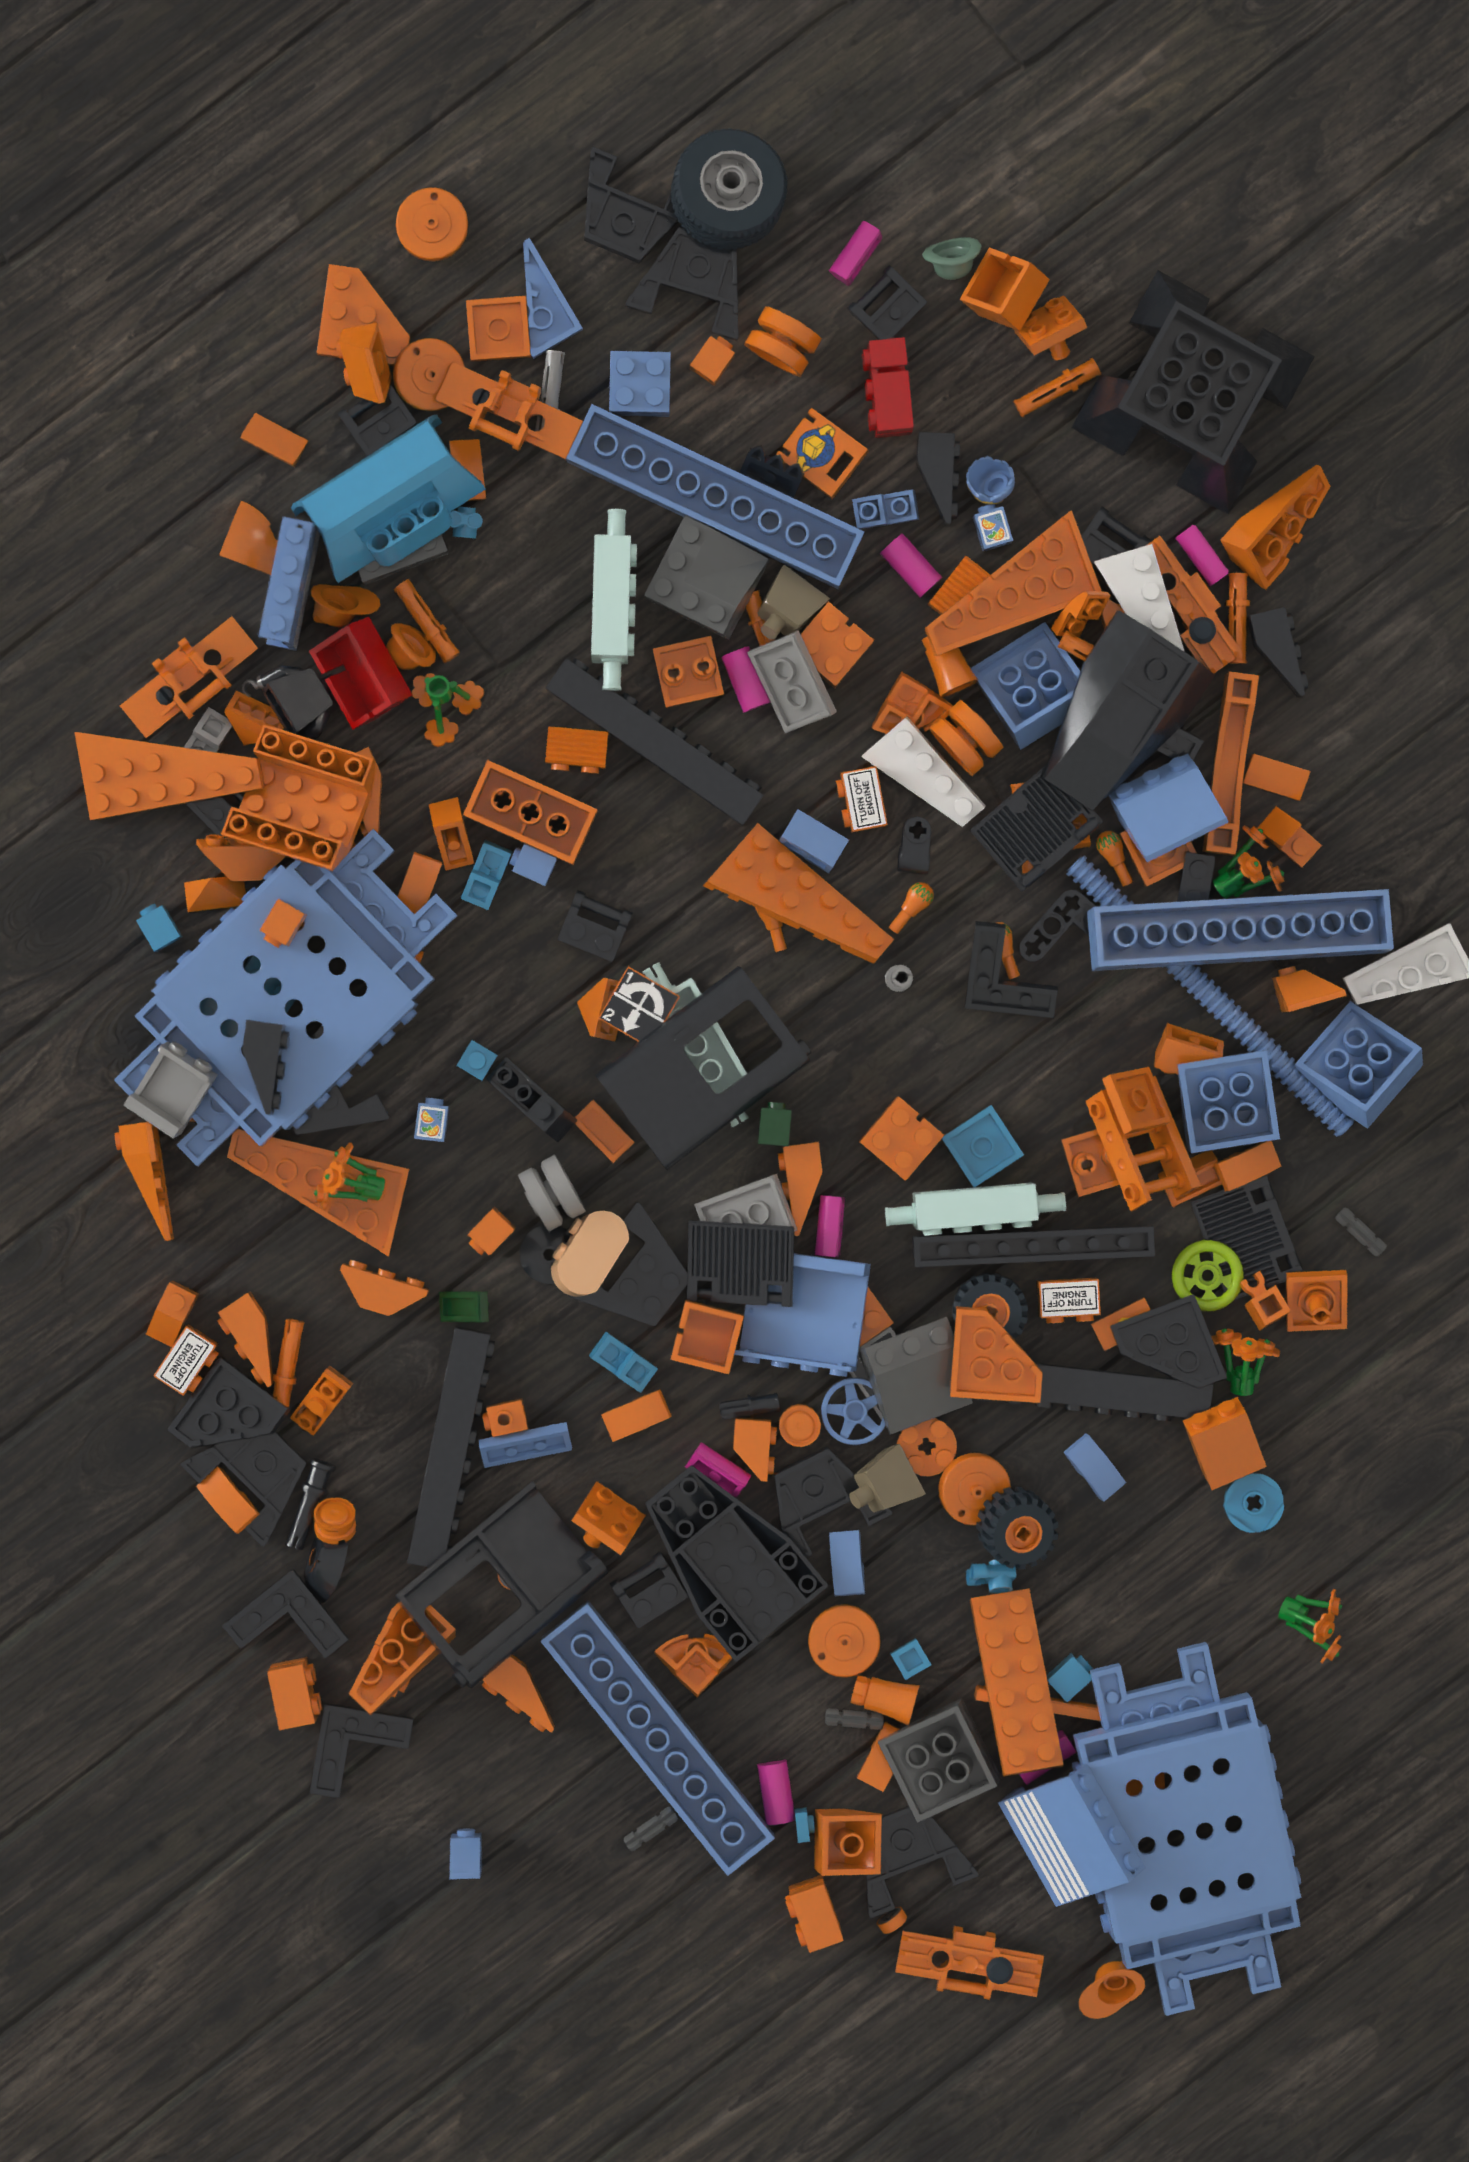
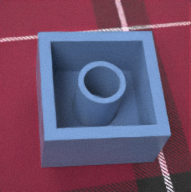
[609,351,671,417]

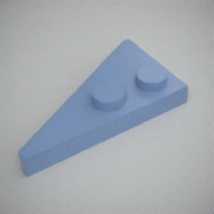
[523,238,583,359]

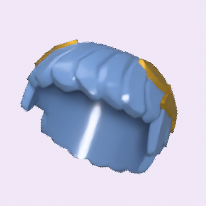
[966,456,1015,505]

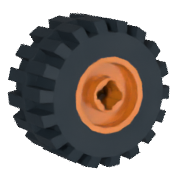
[952,1273,1028,1340]
[976,1487,1059,1569]

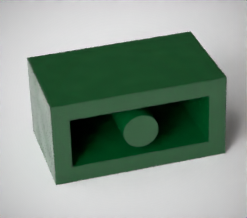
[757,1102,792,1146]

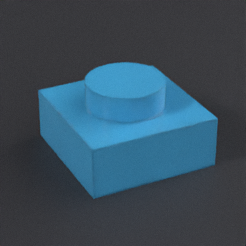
[456,1040,498,1081]
[890,1638,931,1680]
[794,1808,815,1843]

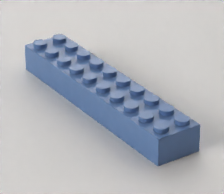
[566,404,864,589]
[1087,889,1394,971]
[541,1600,775,1876]

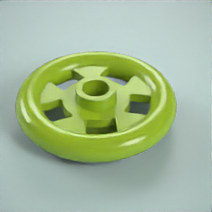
[1172,1240,1244,1311]

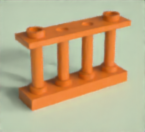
[1085,1076,1201,1211]

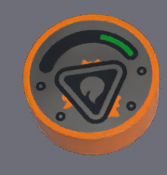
[877,1907,907,1934]

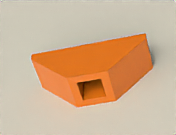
[196,834,286,881]
[340,1260,429,1316]
[290,1366,354,1436]

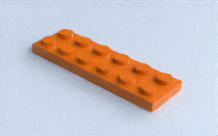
[970,1588,1064,1777]

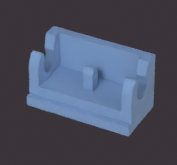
[779,809,849,874]

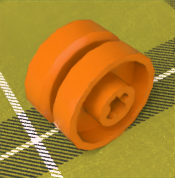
[744,306,822,377]
[929,700,1004,776]

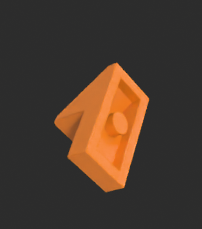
[1257,806,1322,868]

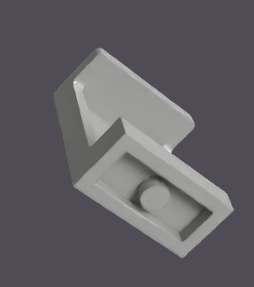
[123,1042,218,1138]

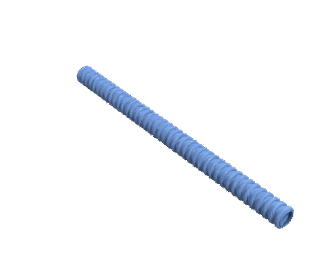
[1066,855,1354,1137]

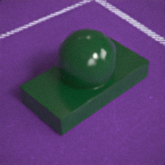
[439,1291,489,1322]

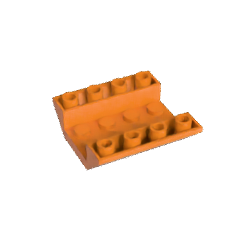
[221,724,375,871]

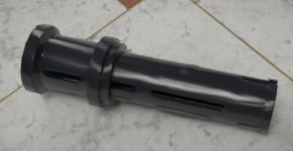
[285,1458,336,1550]

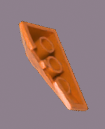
[1221,465,1330,590]
[115,1122,174,1241]
[349,1602,456,1716]

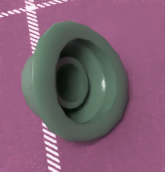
[922,237,982,280]

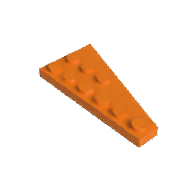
[924,510,1102,656]
[75,732,265,820]

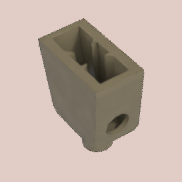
[757,565,830,639]
[849,1444,926,1512]

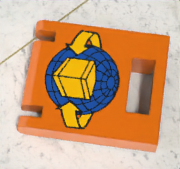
[776,408,869,499]

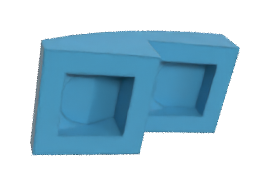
[461,840,513,910]
[589,1332,658,1393]

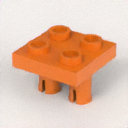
[653,636,724,708]
[1061,1129,1120,1197]

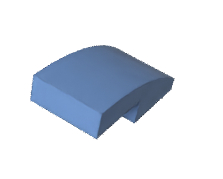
[852,489,919,529]
[1064,1433,1126,1502]
[829,1530,865,1597]

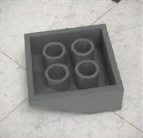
[644,515,770,640]

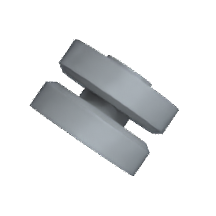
[518,1155,586,1231]

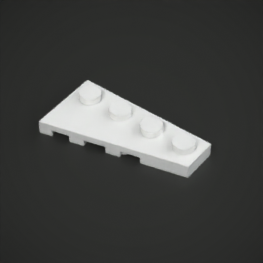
[1094,544,1184,651]
[861,716,986,827]
[1342,923,1469,1005]

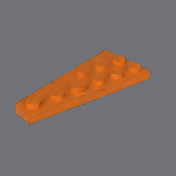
[703,823,894,964]
[227,1129,410,1257]

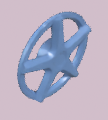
[821,1378,886,1445]

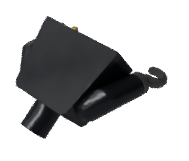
[242,665,333,740]

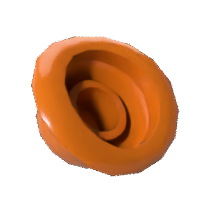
[386,623,436,670]

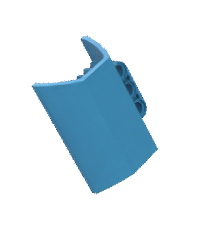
[290,414,485,583]

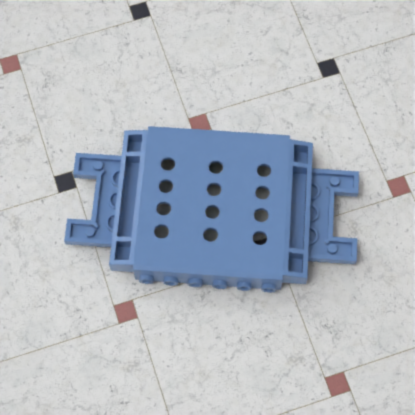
[114,829,457,1166]
[1069,1642,1301,2016]

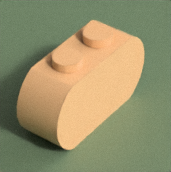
[551,1211,629,1297]

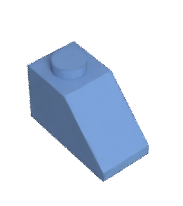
[450,1828,482,1879]

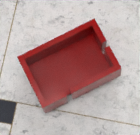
[862,337,914,438]
[309,617,413,729]

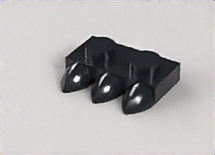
[739,445,804,498]

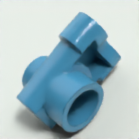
[450,507,483,538]
[966,1559,1016,1594]

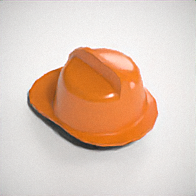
[311,584,380,627]
[1079,1961,1145,2019]

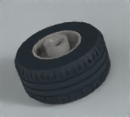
[671,128,788,250]

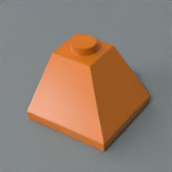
[1272,966,1347,1012]

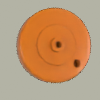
[396,188,468,261]
[393,338,465,411]
[939,1453,1011,1525]
[808,1604,880,1677]

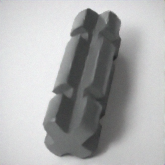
[1335,1208,1387,1256]
[825,1708,884,1730]
[624,1807,678,1851]

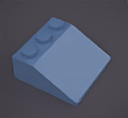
[971,622,1080,750]
[1109,754,1228,862]
[1295,1001,1423,1129]
[1177,1050,1280,1153]

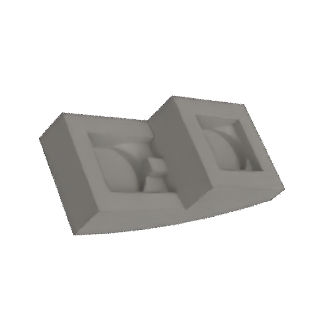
[184,707,233,752]

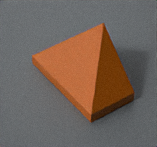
[224,691,284,745]
[184,877,246,912]
[577,978,619,1042]

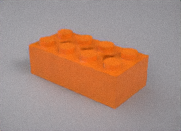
[463,760,598,865]

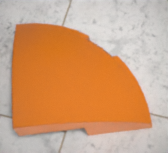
[219,501,278,575]
[872,672,953,734]
[654,1634,733,1697]

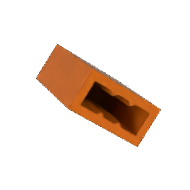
[1183,1397,1267,1490]

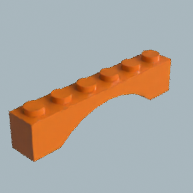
[1202,672,1259,856]

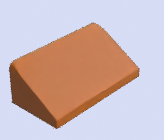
[240,413,308,468]
[449,439,486,501]
[1243,754,1311,801]
[1158,1150,1222,1207]

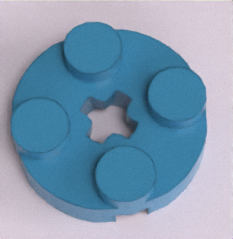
[1223,1473,1284,1533]

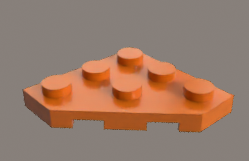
[317,264,410,366]
[950,1306,1043,1403]

